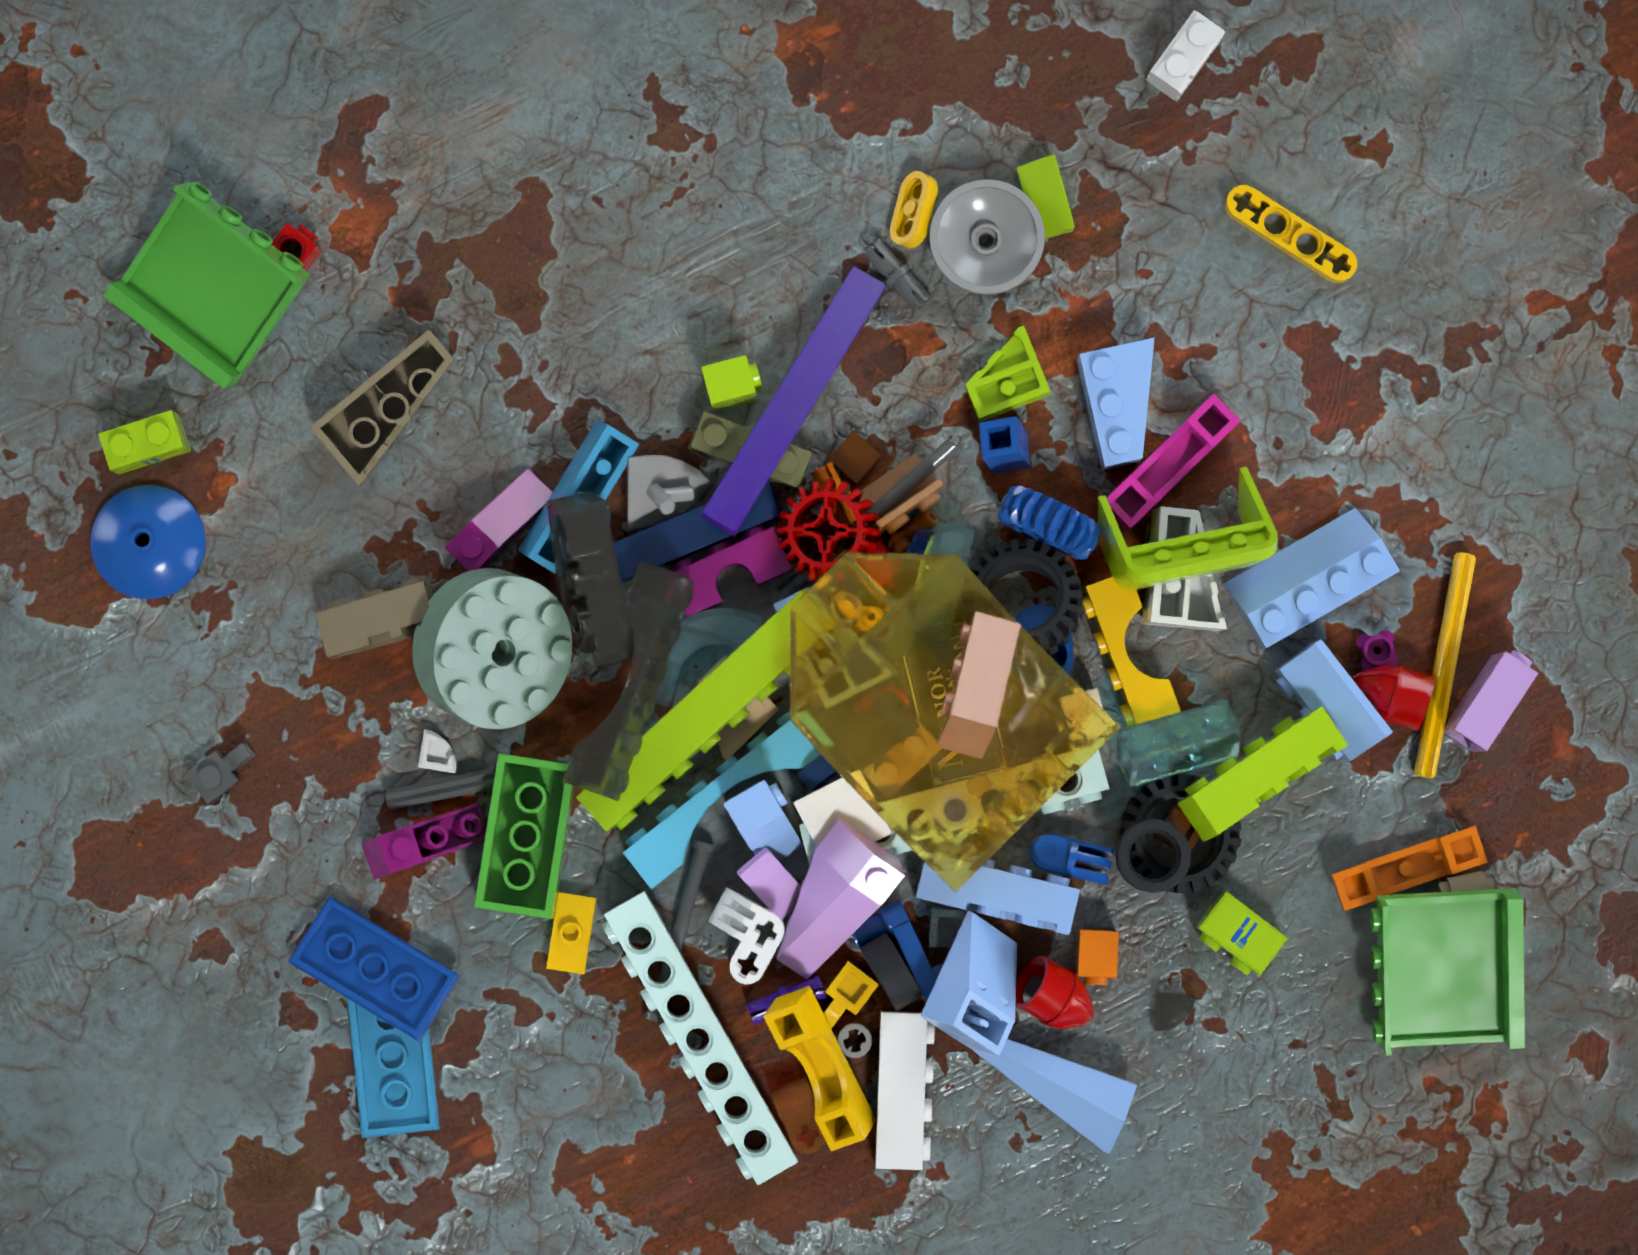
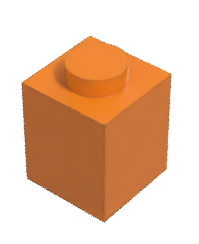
[1075,929,1119,985]

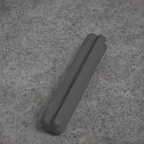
[385,768,496,810]

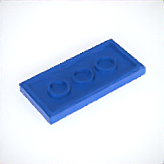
[288,896,461,1042]

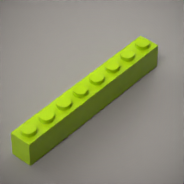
[576,589,838,832]

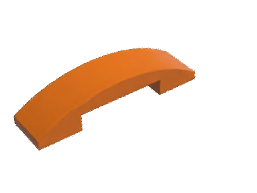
[1330,826,1488,911]

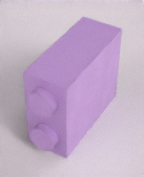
[1444,650,1538,752]

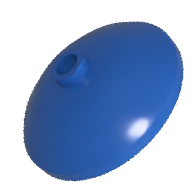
[90,485,206,600]

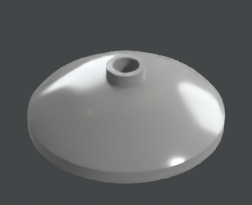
[929,179,1045,295]

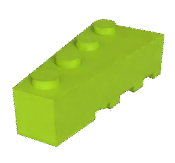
[1177,706,1349,842]

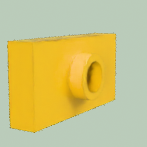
[546,892,597,974]

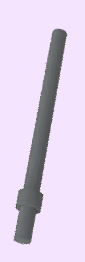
[777,438,959,599]

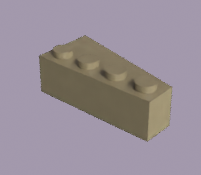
[310,329,455,487]

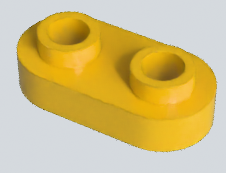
[890,171,938,249]

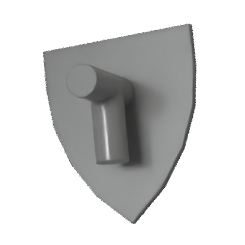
[627,455,712,529]

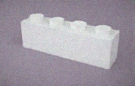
[875,1010,935,1170]

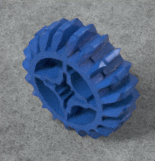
[998,486,1101,560]

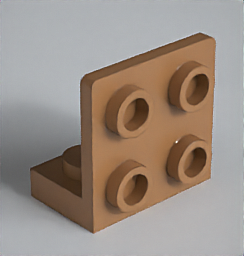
[859,453,944,535]

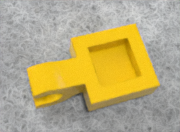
[823,961,879,1029]

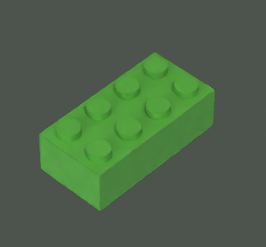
[474,754,578,919]

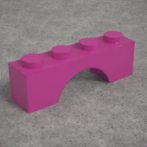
[1107,394,1241,532]

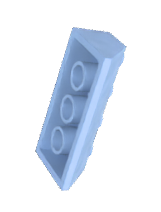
[1223,508,1400,650]

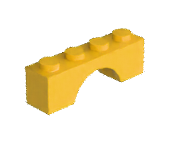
[1082,577,1183,732]
[763,985,876,1151]

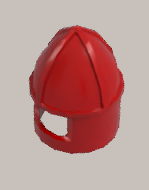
[1352,664,1435,732]
[1015,955,1094,1029]

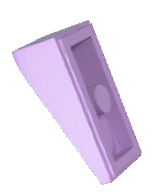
[736,847,801,919]

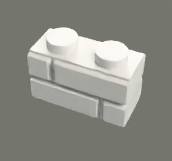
[1146,10,1225,101]

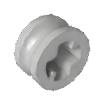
[837,1023,872,1058]

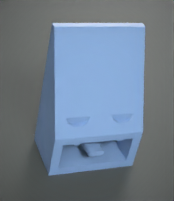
[921,911,1017,1056]

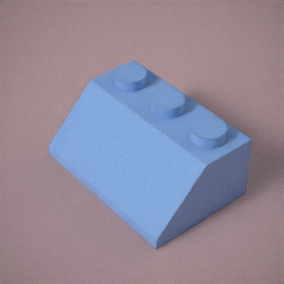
[1275,639,1393,762]

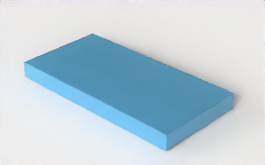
[347,999,440,1138]

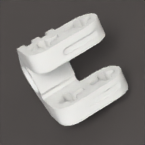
[708,887,785,984]

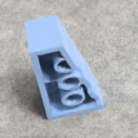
[915,847,1080,935]

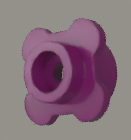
[1356,630,1398,670]

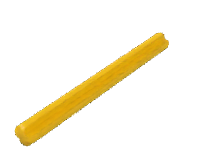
[1414,552,1476,778]

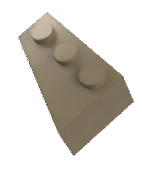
[315,579,434,659]

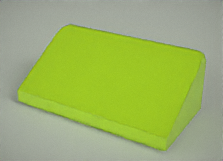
[1016,154,1075,239]

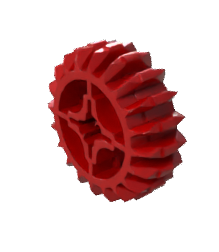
[777,479,881,584]

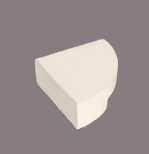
[418,729,458,774]

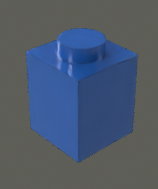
[979,416,1031,474]

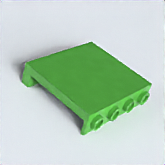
[103,182,310,389]
[1370,888,1525,1056]

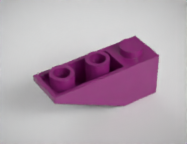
[361,802,487,880]

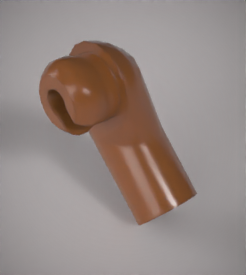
[888,508,939,558]

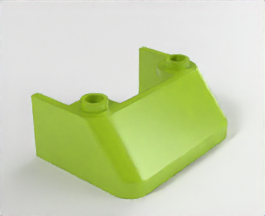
[1098,466,1278,590]

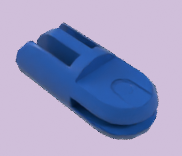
[1029,833,1115,885]

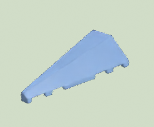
[969,1038,1137,1154]

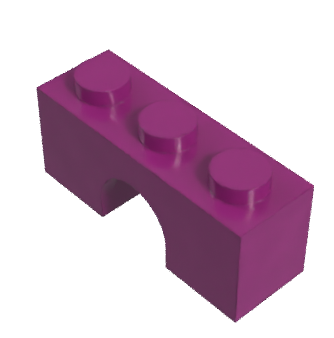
[668,524,792,619]

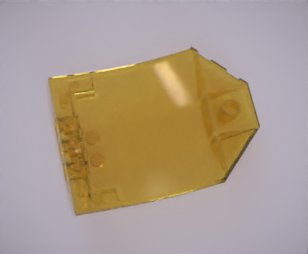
[790,553,1121,892]

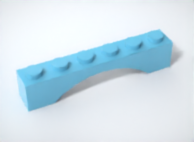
[623,708,833,889]

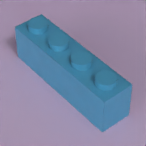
[518,420,639,576]

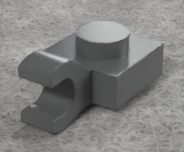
[185,743,255,804]

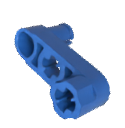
[852,899,945,1002]

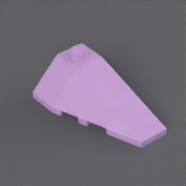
[776,817,905,979]

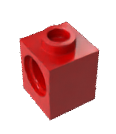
[271,223,322,271]

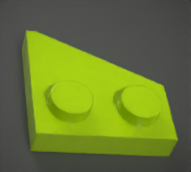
[965,326,1051,423]

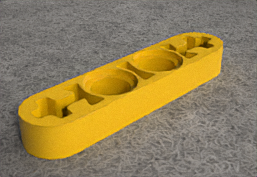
[1225,185,1357,283]

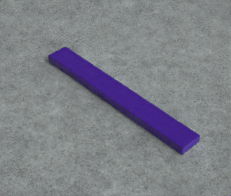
[701,266,886,536]

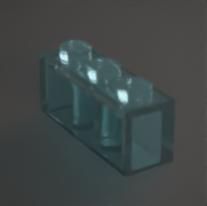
[1116,700,1241,787]

